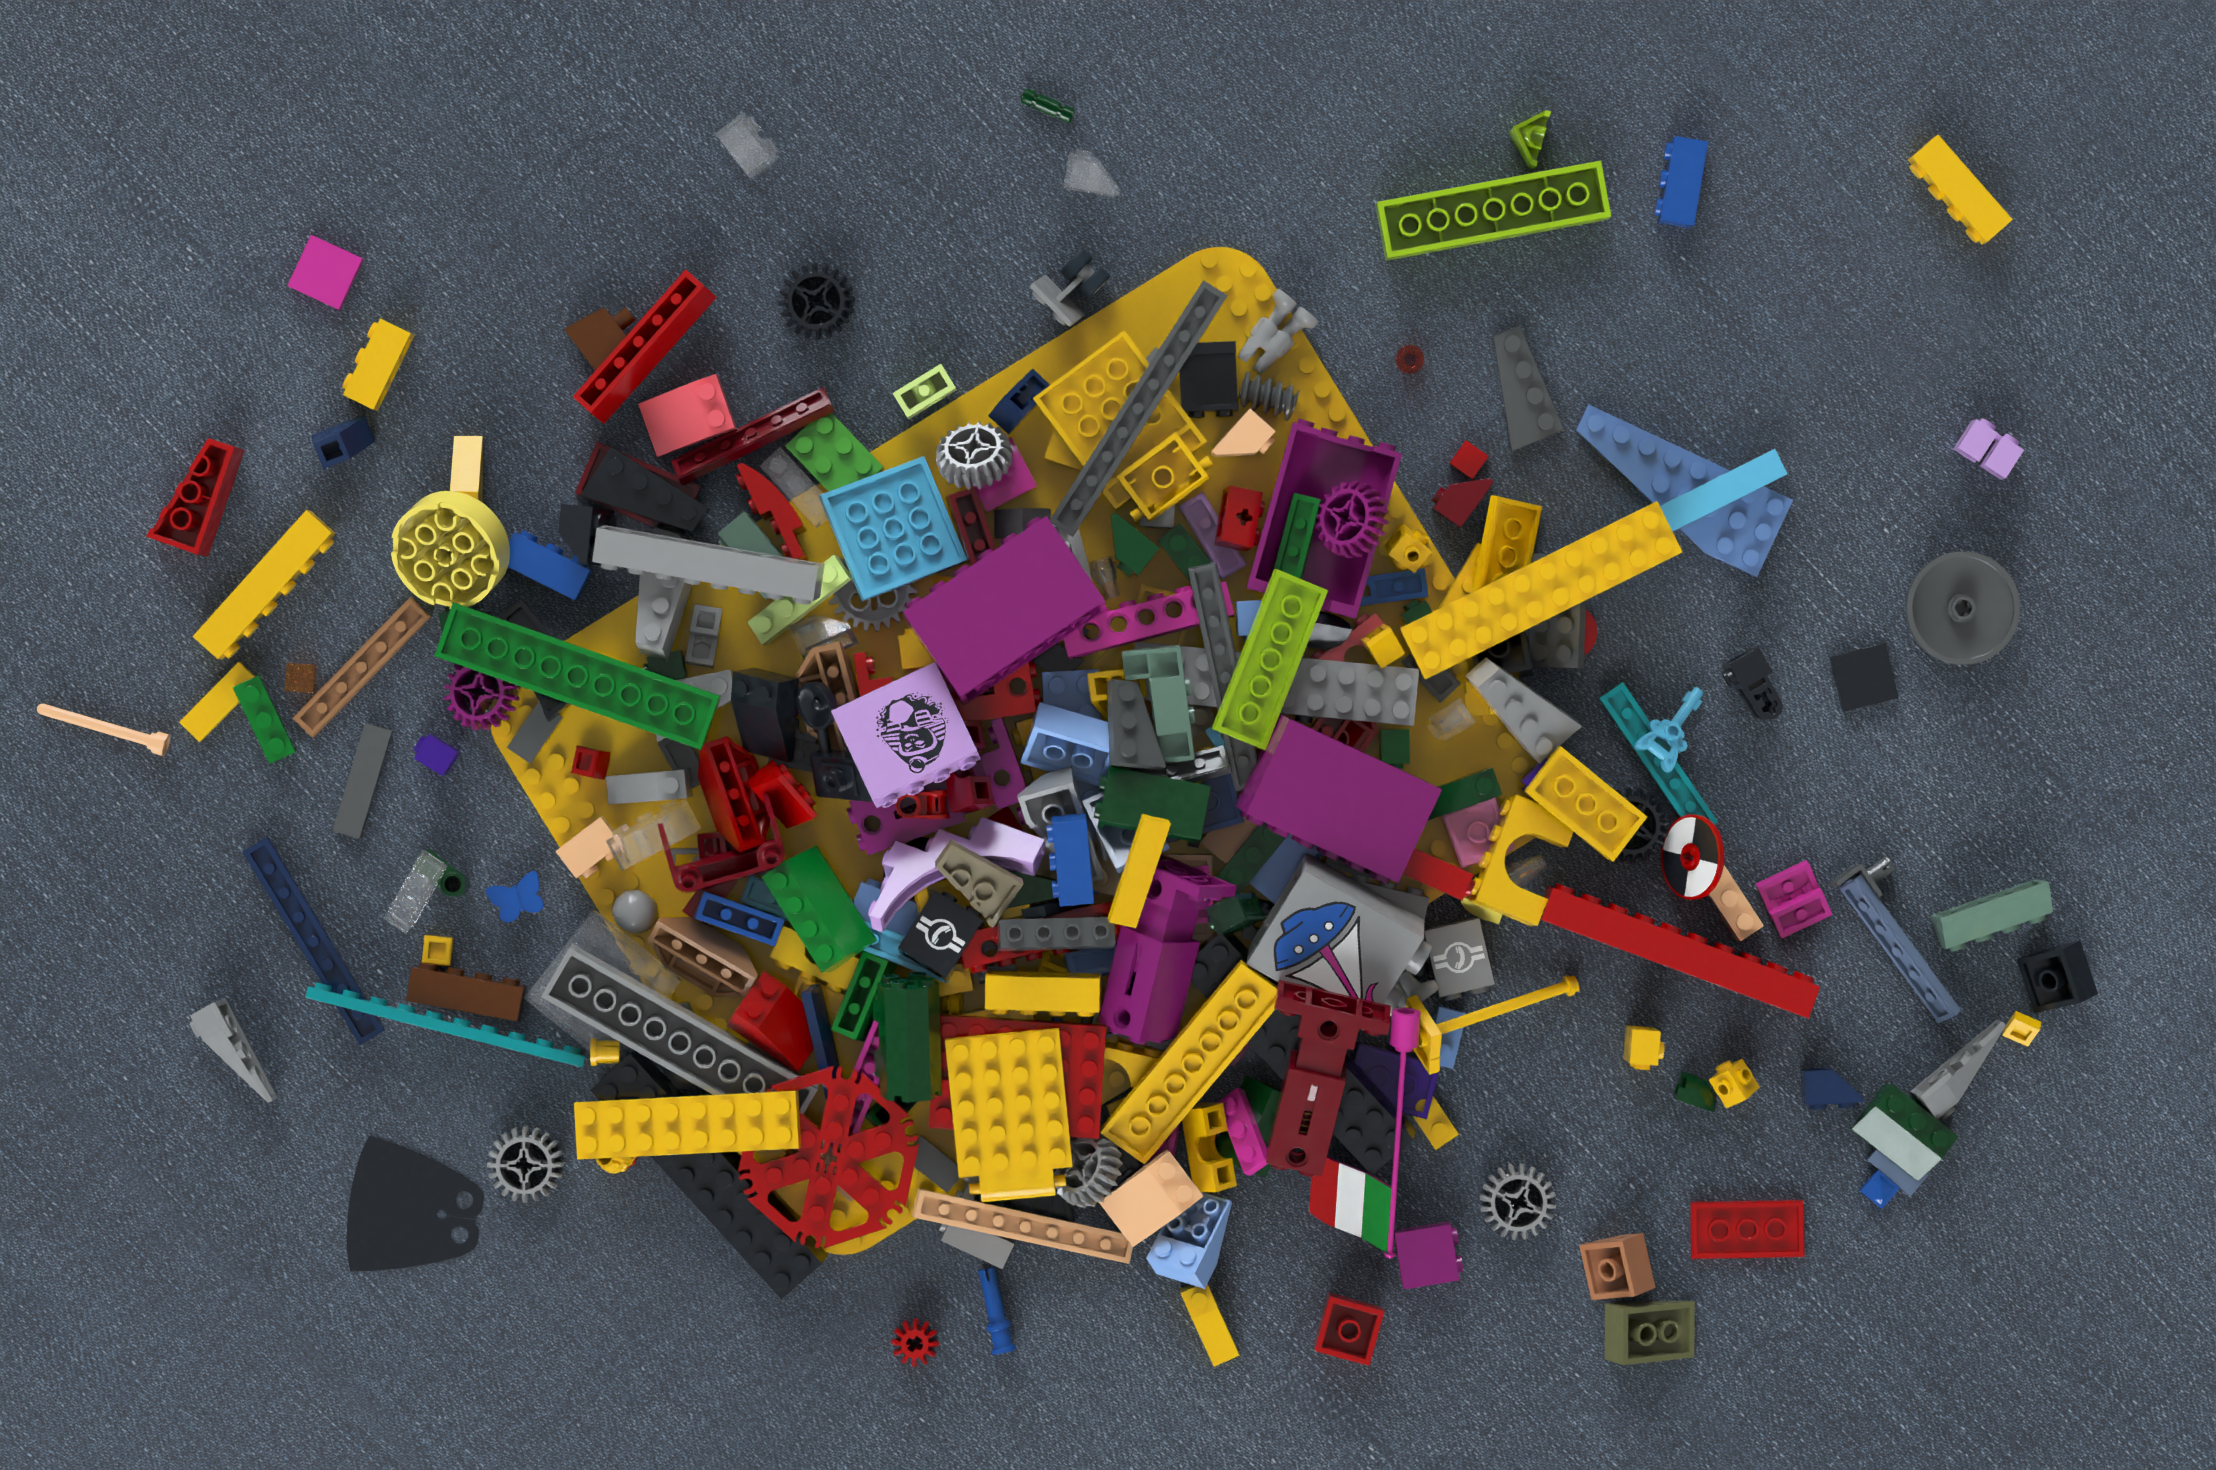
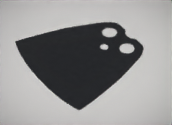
[347,1136,483,1271]

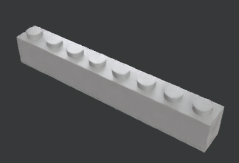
[592,525,825,604]

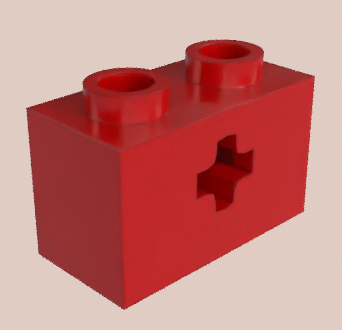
[1214,485,1265,552]

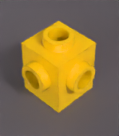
[1385,523,1432,573]
[1709,1059,1760,1108]

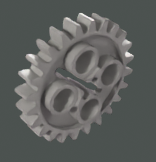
[829,557,917,632]

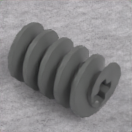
[1237,371,1300,421]

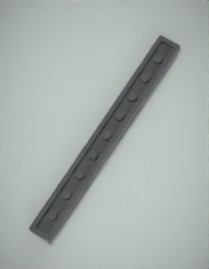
[1050,280,1228,537]

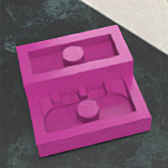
[973,437,1037,512]
[1755,860,1832,939]

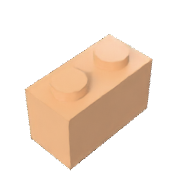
[555,816,624,879]

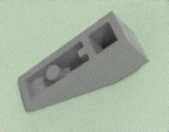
[606,768,693,805]

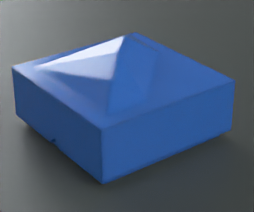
[1859,1169,1900,1209]

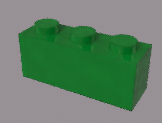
[831,951,897,1042]

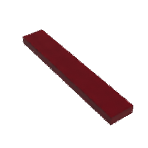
[671,387,835,485]

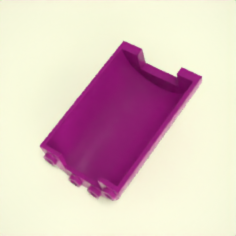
[1247,419,1402,619]

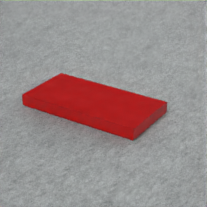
[1690,1200,1805,1259]

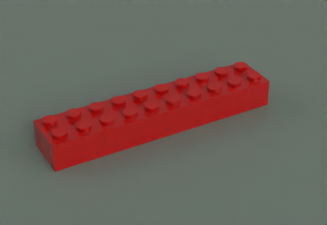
[1540,883,1820,1019]

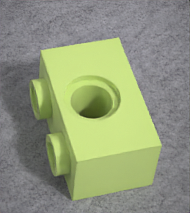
[893,364,957,419]

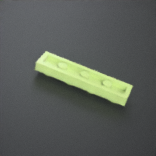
[748,555,852,646]

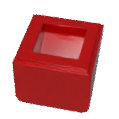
[571,745,611,780]

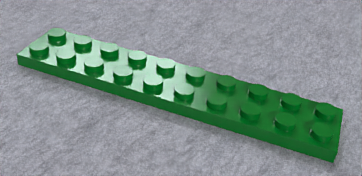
[434,602,721,750]

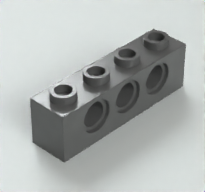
[997,917,1115,951]

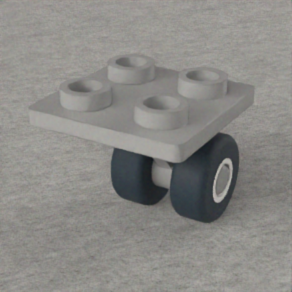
[1030,249,1110,327]

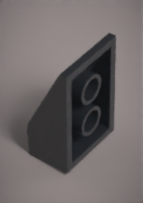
[731,668,799,763]

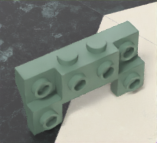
[1121,645,1195,762]

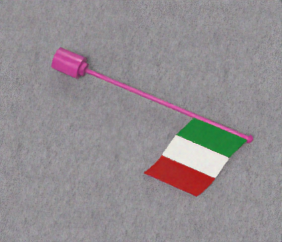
[1309,1007,1421,1259]

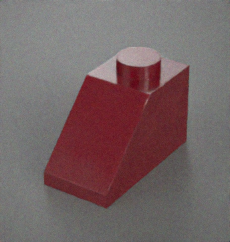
[1431,478,1494,528]

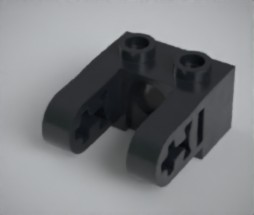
[1721,647,1783,719]

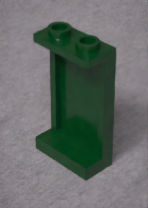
[1093,766,1211,848]

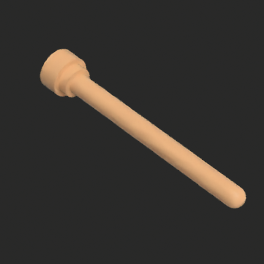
[37,704,170,756]

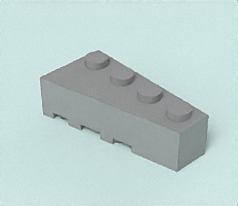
[635,571,693,661]
[1465,657,1582,764]

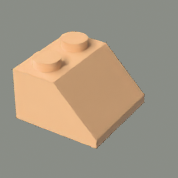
[1210,409,1275,457]

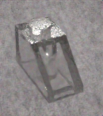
[1064,149,1120,199]
[789,615,859,660]
[1427,698,1476,741]

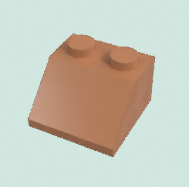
[1579,1233,1656,1300]

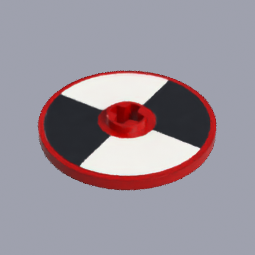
[1661,814,1724,900]

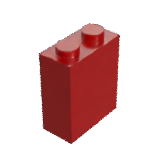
[1403,848,1476,900]

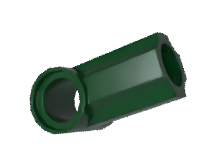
[413,849,470,897]

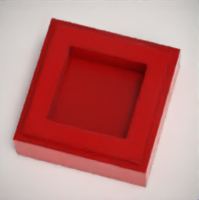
[1449,440,1489,480]

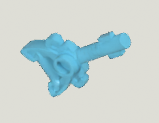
[1634,687,1704,772]

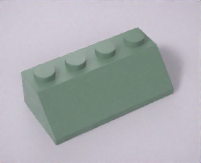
[1930,879,2053,952]

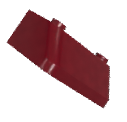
[657,793,785,893]

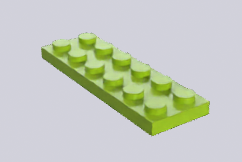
[1212,569,1328,750]

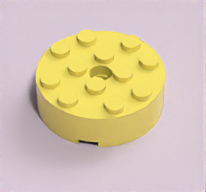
[391,491,510,609]

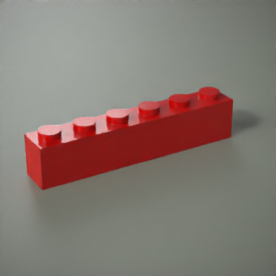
[573,269,717,424]

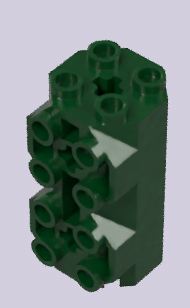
[873,972,942,1103]

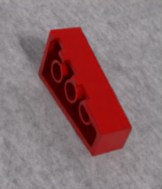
[146,438,245,557]

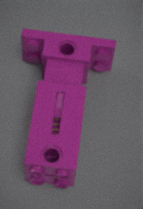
[846,717,1030,855]
[1098,853,1237,1044]

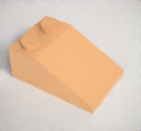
[1099,1150,1203,1247]

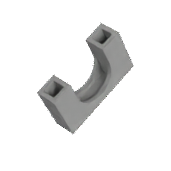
[939,1176,1015,1269]

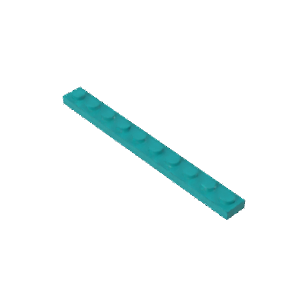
[305,982,586,1067]

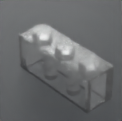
[606,799,701,871]

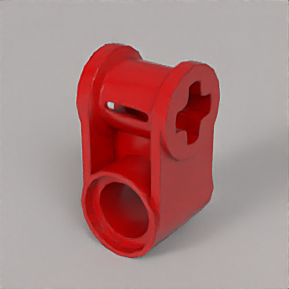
[895,790,950,819]

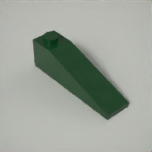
[1428,767,1502,821]

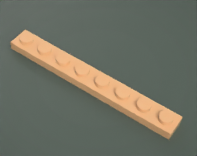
[912,1189,1133,1264]

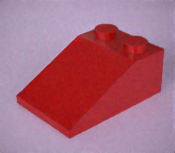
[727,971,814,1073]

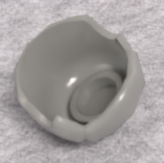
[612,890,659,934]

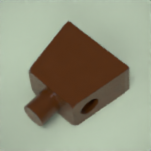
[564,307,636,370]

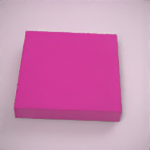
[287,235,364,310]

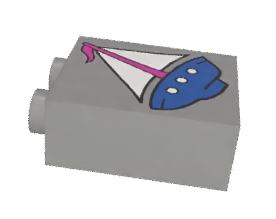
[1246,853,1432,1030]

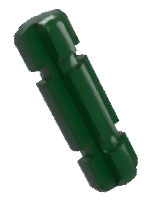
[1021,88,1075,123]

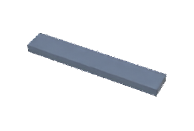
[1839,874,1961,1023]

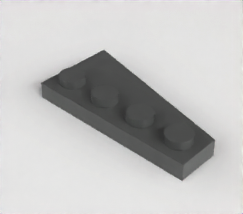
[1493,326,1564,452]

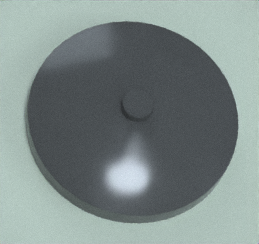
[1905,551,2020,665]

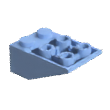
[1146,1192,1232,1289]

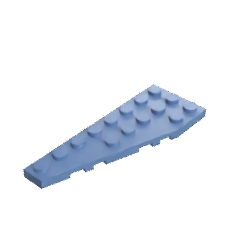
[1575,404,1793,577]

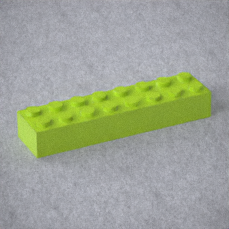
[1375,161,1611,261]

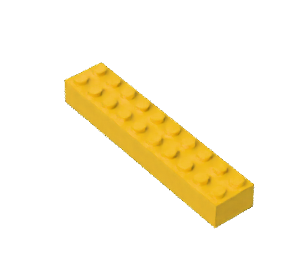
[1399,501,1682,680]

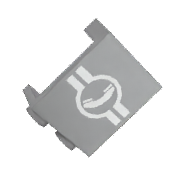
[1424,917,1495,1001]

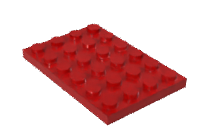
[929,1014,1106,1139]

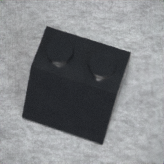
[1472,631,1533,679]
[2017,940,2098,1013]

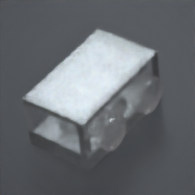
[715,113,779,181]

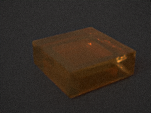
[284,663,316,693]

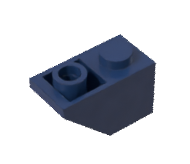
[311,415,375,469]
[1800,1067,1863,1110]

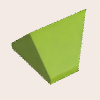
[1508,110,1551,169]

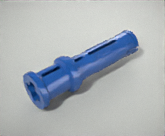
[978,1267,1017,1355]

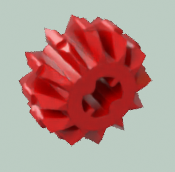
[891,1318,939,1367]

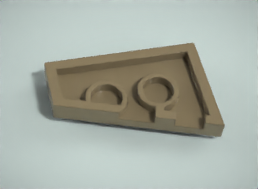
[935,839,1024,928]

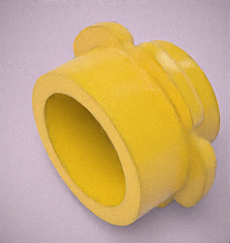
[943,993,964,1015]

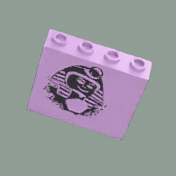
[831,662,981,808]

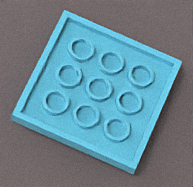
[819,456,967,602]

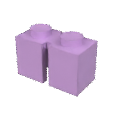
[1953,418,2024,480]

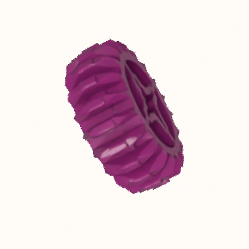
[1315,481,1389,558]
[444,664,520,730]

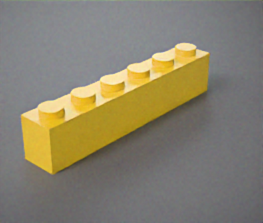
[192,510,336,659]

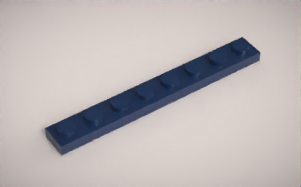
[243,837,385,1045]

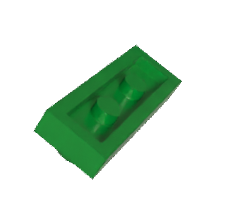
[1274,493,1323,579]
[233,675,296,764]

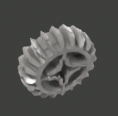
[936,421,1013,490]
[487,1126,564,1203]
[1054,1134,1123,1208]
[1479,1163,1556,1240]

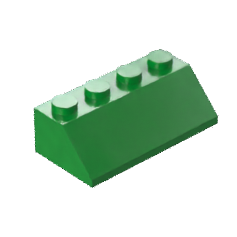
[762,845,877,973]

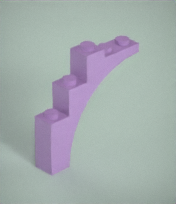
[868,817,1046,932]

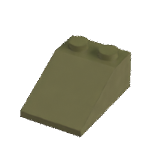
[1605,1301,1695,1365]

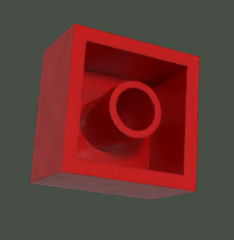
[1313,1292,1384,1366]

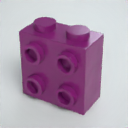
[1394,1221,1463,1289]

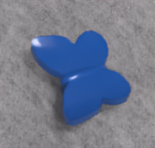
[485,870,544,922]

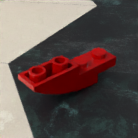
[736,463,809,561]

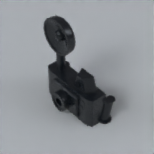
[796,681,873,802]

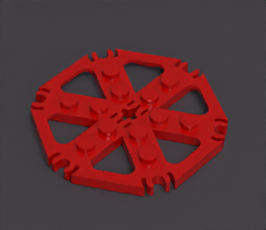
[738,1065,920,1249]

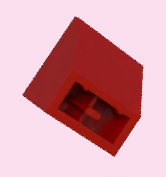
[747,759,817,829]

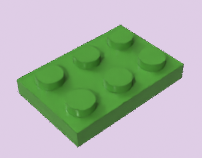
[785,413,885,492]

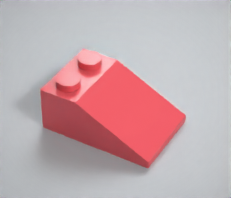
[638,374,737,457]

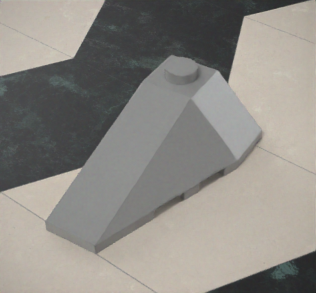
[1017,767,1104,882]
[190,998,278,1103]
[1910,1019,2006,1119]

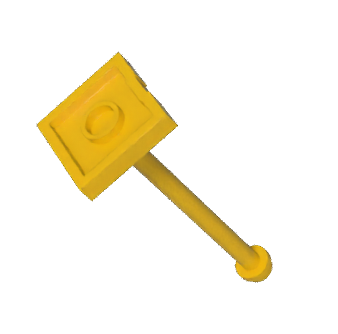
[1406,975,1579,1075]

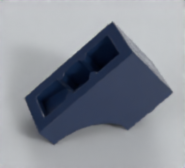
[988,368,1050,435]

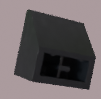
[558,504,616,566]

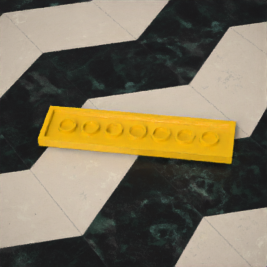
[1100,960,1277,1165]
[574,1090,801,1160]

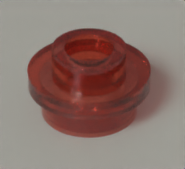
[1396,345,1424,374]

